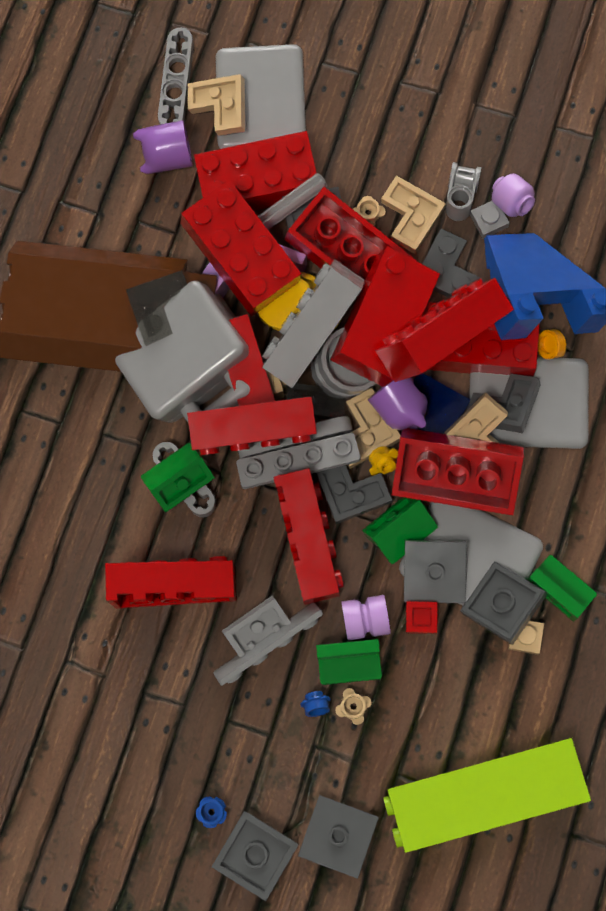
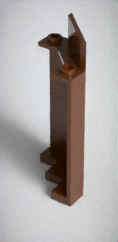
[0,241,217,372]

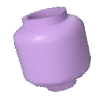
[492,173,535,217]

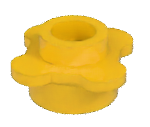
[369,446,398,476]

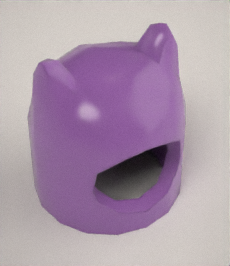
[133,120,193,174]
[367,377,428,430]

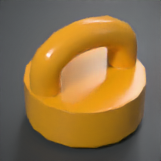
[538,329,566,359]

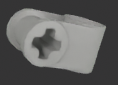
[446,162,482,221]

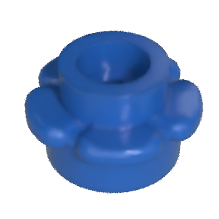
[300,691,331,717]
[196,796,227,828]

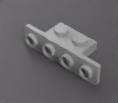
[236,433,361,489]
[213,596,323,686]

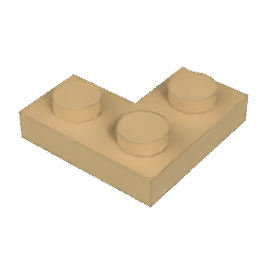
[188,74,245,136]
[381,176,446,254]
[346,387,401,469]
[444,392,508,443]

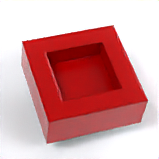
[406,601,437,634]

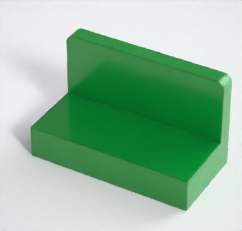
[141,443,215,513]
[362,497,438,564]
[527,555,597,622]
[316,639,382,685]

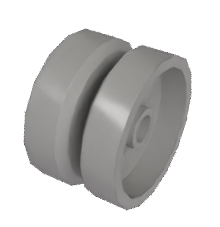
[310,328,376,399]

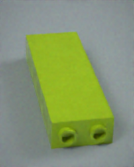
[383,738,591,853]

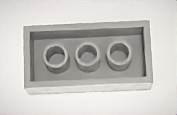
[262,259,364,388]

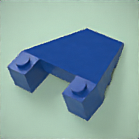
[484,233,606,340]

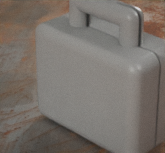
[215,44,306,149]
[115,281,250,423]
[469,357,589,449]
[399,502,543,606]

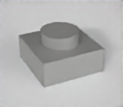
[470,201,509,239]

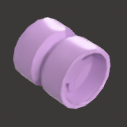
[341,595,391,641]

